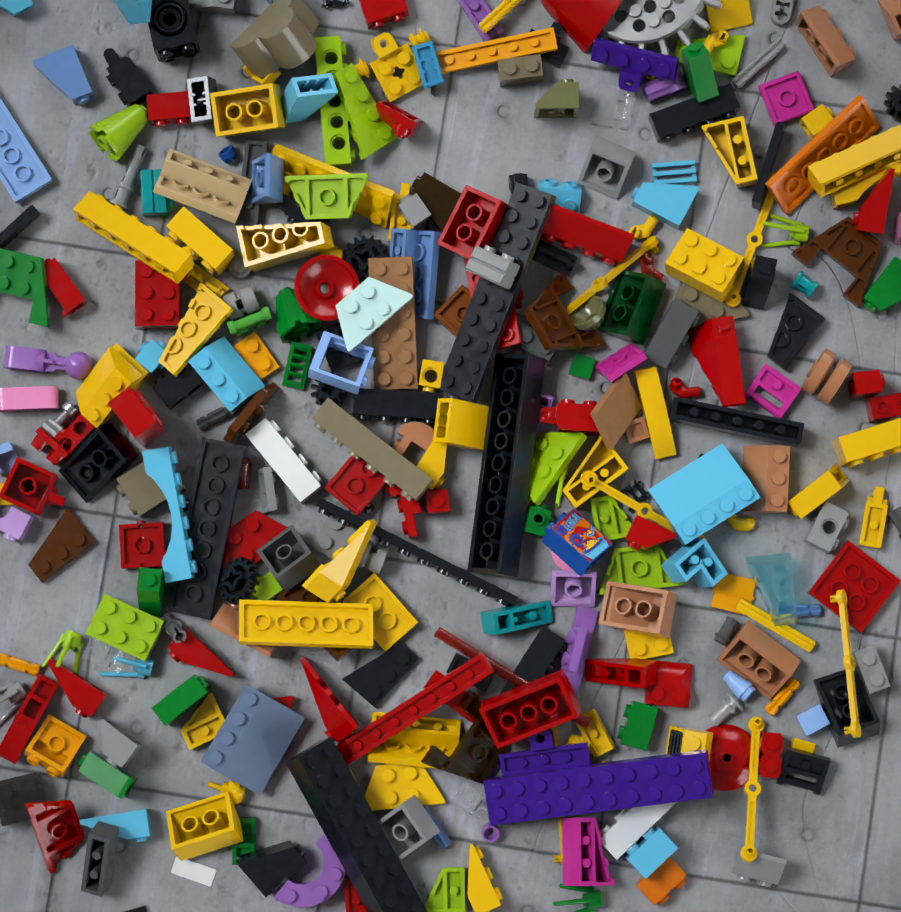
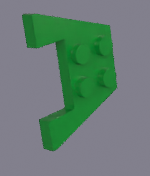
[0,248,51,327]

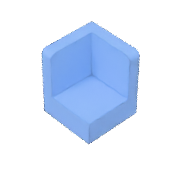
[0,442,18,476]
[796,704,830,736]

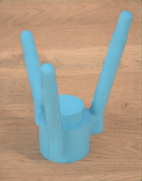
[100,655,154,679]

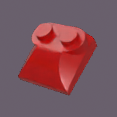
[376,100,423,139]
[644,660,692,708]

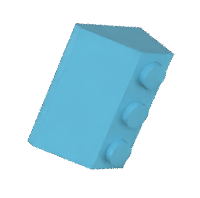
[188,336,266,415]

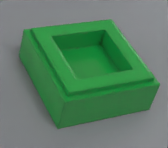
[568,353,595,381]

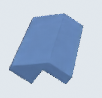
[389,228,441,319]

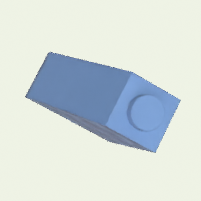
[33,44,95,105]

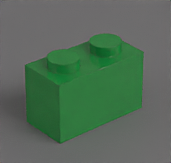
[617,701,658,751]

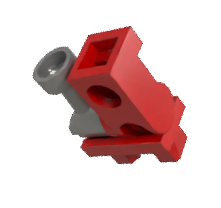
[31,400,97,466]

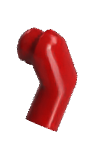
[669,377,700,399]

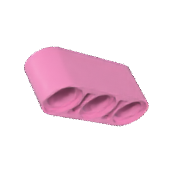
[0,386,59,412]

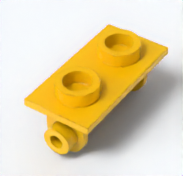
[182,263,230,300]

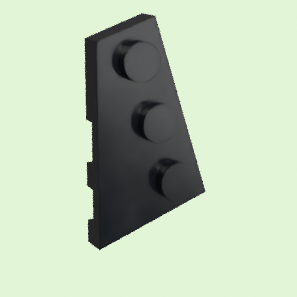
[767,293,825,371]
[342,643,418,708]

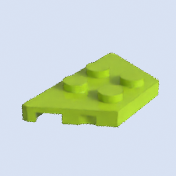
[285,173,369,220]
[529,432,587,506]
[599,546,684,595]

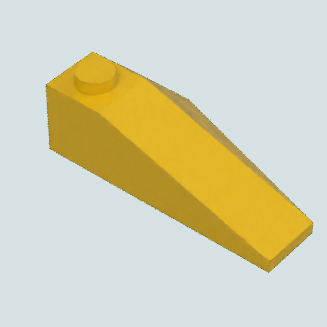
[302,519,377,603]

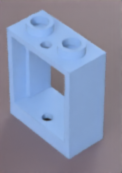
[308,331,376,395]

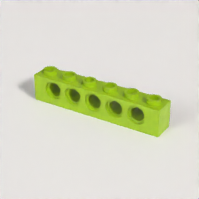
[314,35,356,169]

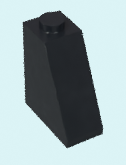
[742,255,777,310]
[235,840,307,897]

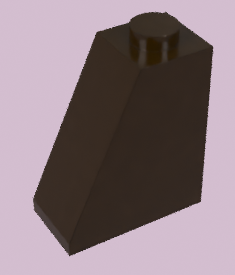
[412,172,461,234]

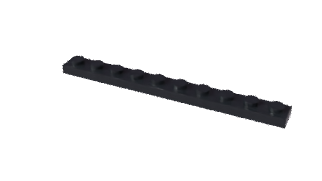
[316,498,518,607]

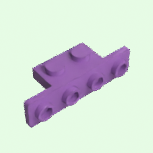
[561,606,598,696]

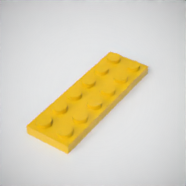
[238,599,373,649]

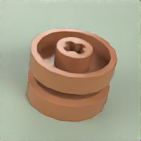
[800,348,853,405]

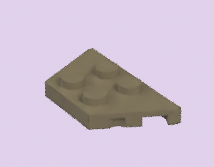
[675,285,749,330]

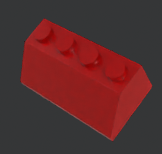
[541,204,635,266]

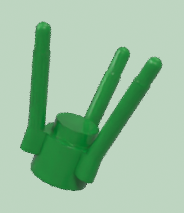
[553,884,602,912]

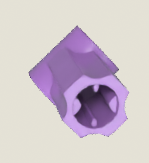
[642,67,688,103]

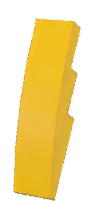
[634,366,677,460]

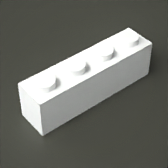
[245,418,322,504]
[600,802,677,860]

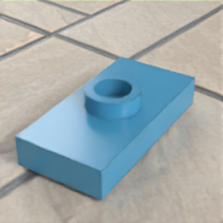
[412,41,445,89]

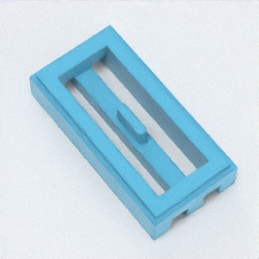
[651,160,697,184]

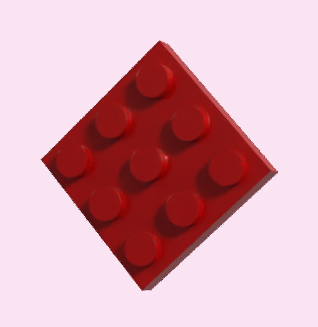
[807,540,901,633]

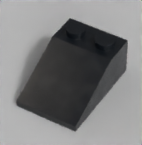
[58,423,139,503]
[814,667,881,748]

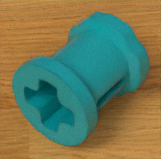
[790,271,819,299]

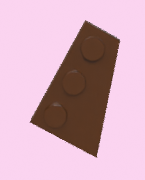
[28,507,95,583]

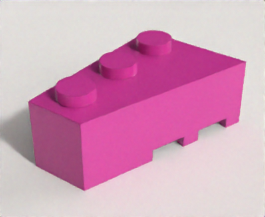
[562,817,615,886]

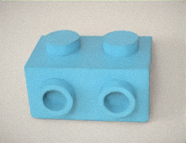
[538,178,582,213]

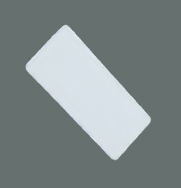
[171,856,216,886]

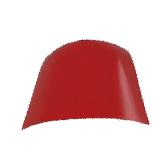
[540,0,622,53]

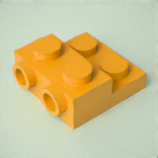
[24,714,87,778]

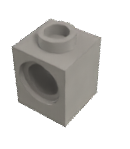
[398,193,431,230]

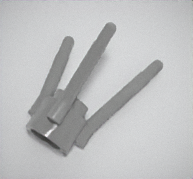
[0,681,27,725]

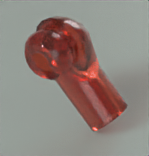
[639,252,664,281]

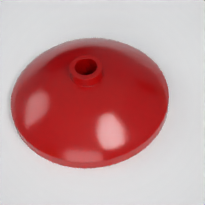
[294,255,359,321]
[705,724,751,791]

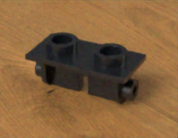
[532,239,578,277]

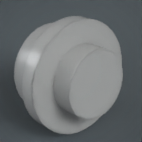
[230,256,251,278]

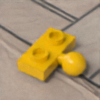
[567,708,615,758]

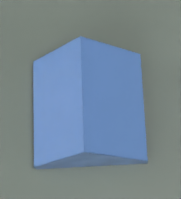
[251,153,284,204]

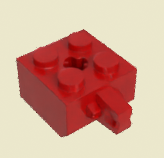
[539,399,599,437]
[0,457,66,516]

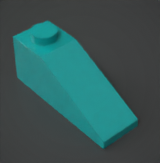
[480,600,553,635]

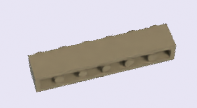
[311,398,434,502]

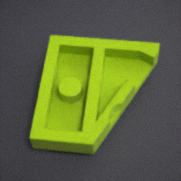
[424,867,465,912]

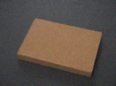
[590,373,642,448]

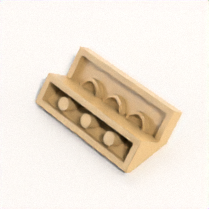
[153,149,252,223]

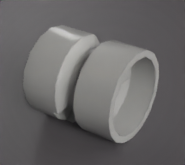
[222,285,261,322]
[358,541,390,575]

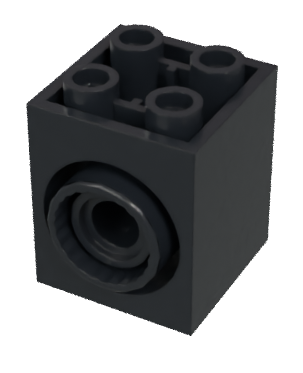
[148,0,201,63]

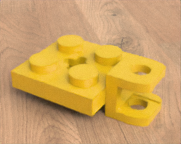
[369,32,422,102]

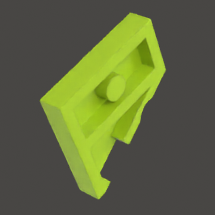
[589,495,632,540]

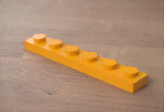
[436,27,558,74]

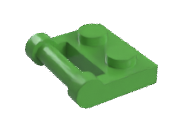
[226,306,272,336]

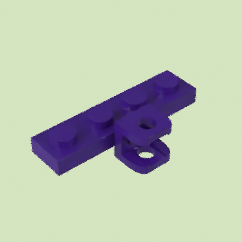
[591,38,679,93]
[499,728,591,777]

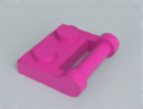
[744,364,801,418]

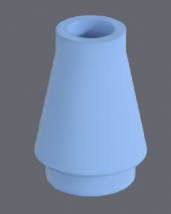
[722,670,756,702]

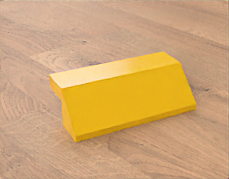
[368,712,461,769]

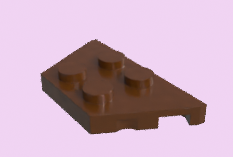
[223,382,280,443]

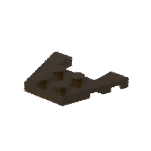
[421,691,507,784]

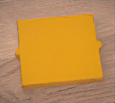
[710,574,756,615]

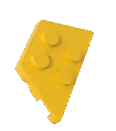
[364,764,445,811]

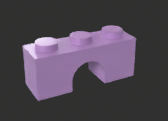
[0,506,34,542]

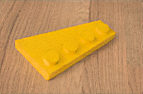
[158,283,234,377]

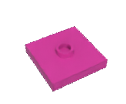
[758,70,814,127]
[594,343,647,382]

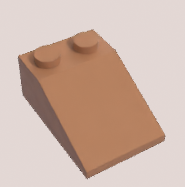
[598,581,678,639]

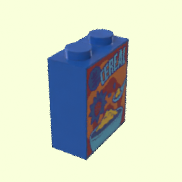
[542,509,613,577]

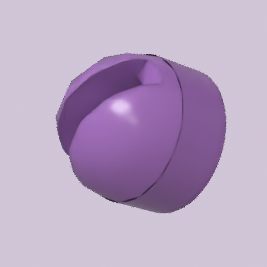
[482,823,500,842]

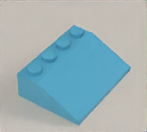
[648,443,761,546]

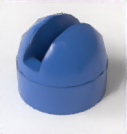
[218,145,238,164]

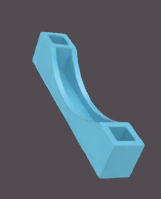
[142,447,197,583]

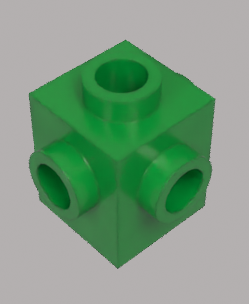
[523,504,554,538]

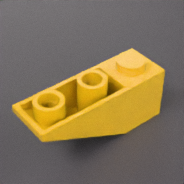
[467,843,503,912]

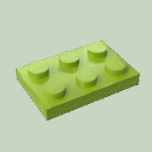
[85,594,165,662]

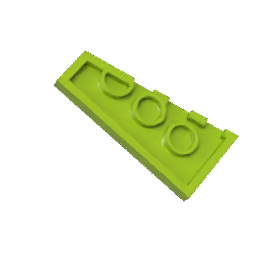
[332,63,396,160]

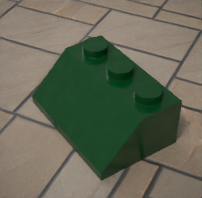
[596,270,666,345]

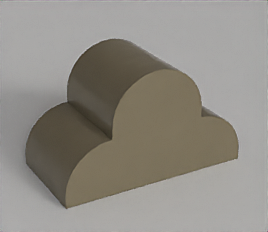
[230,0,318,78]

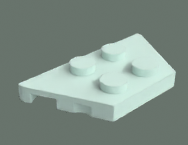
[335,277,413,353]

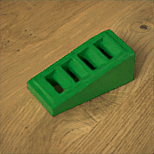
[282,341,314,390]

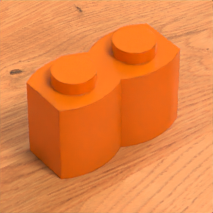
[635,857,687,906]

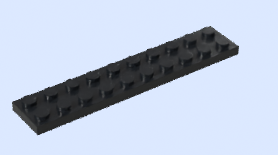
[438,182,556,403]

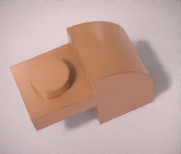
[392,421,434,456]

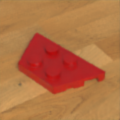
[223,510,287,569]
[24,800,85,874]

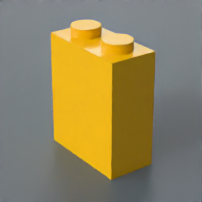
[433,398,489,451]

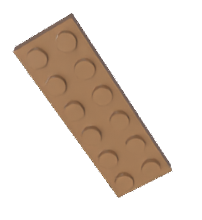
[368,256,419,390]

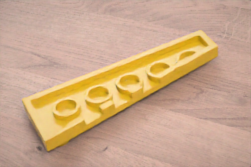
[272,144,395,228]

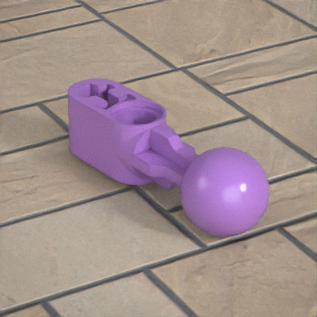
[3,346,93,380]

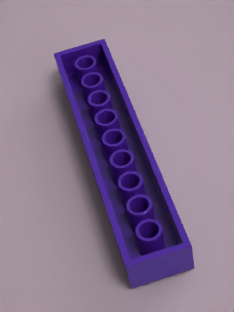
[483,749,714,825]

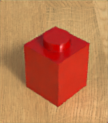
[426,489,450,515]

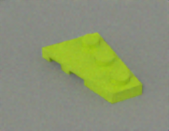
[673,35,745,77]

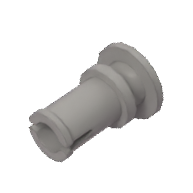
[708,693,743,727]

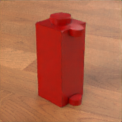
[44,258,87,318]

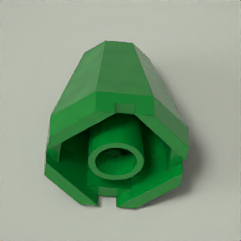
[276,287,323,343]

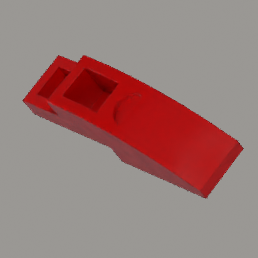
[385,483,422,539]
[0,674,59,764]

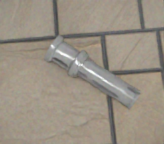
[109,144,148,211]

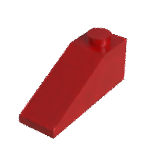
[852,168,895,235]
[167,628,235,677]
[47,658,108,718]
[585,658,657,689]

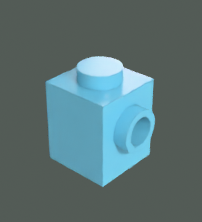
[135,339,166,376]

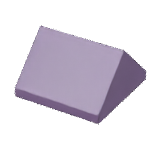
[550,570,597,607]

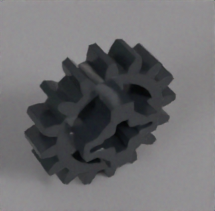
[343,235,389,282]
[217,556,260,606]

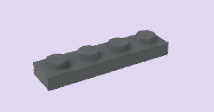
[235,139,268,226]

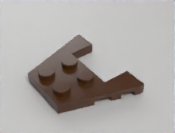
[791,216,883,307]
[524,272,605,350]

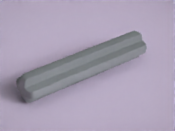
[732,39,785,89]

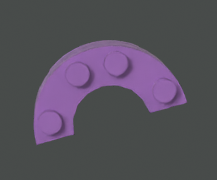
[274,834,346,907]

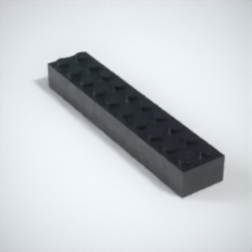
[467,354,546,577]
[285,737,428,912]

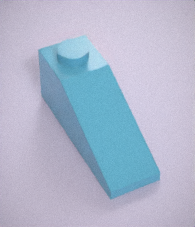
[80,809,152,843]

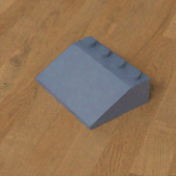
[201,684,305,795]

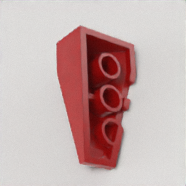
[688,316,746,407]
[301,657,360,743]

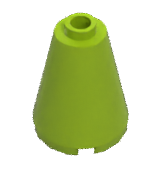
[88,104,149,162]

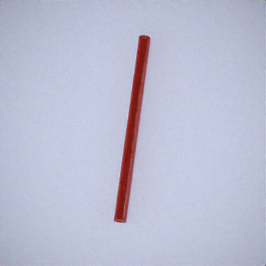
[434,626,592,729]

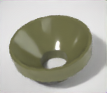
[569,296,606,330]

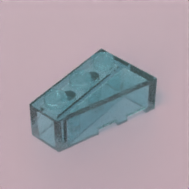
[746,553,797,626]

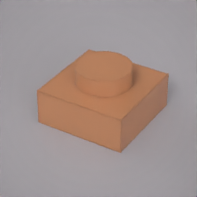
[625,417,650,444]

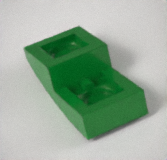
[232,817,256,865]

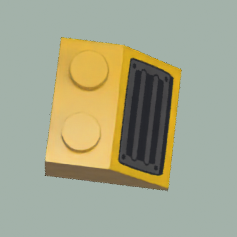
[665,725,713,760]

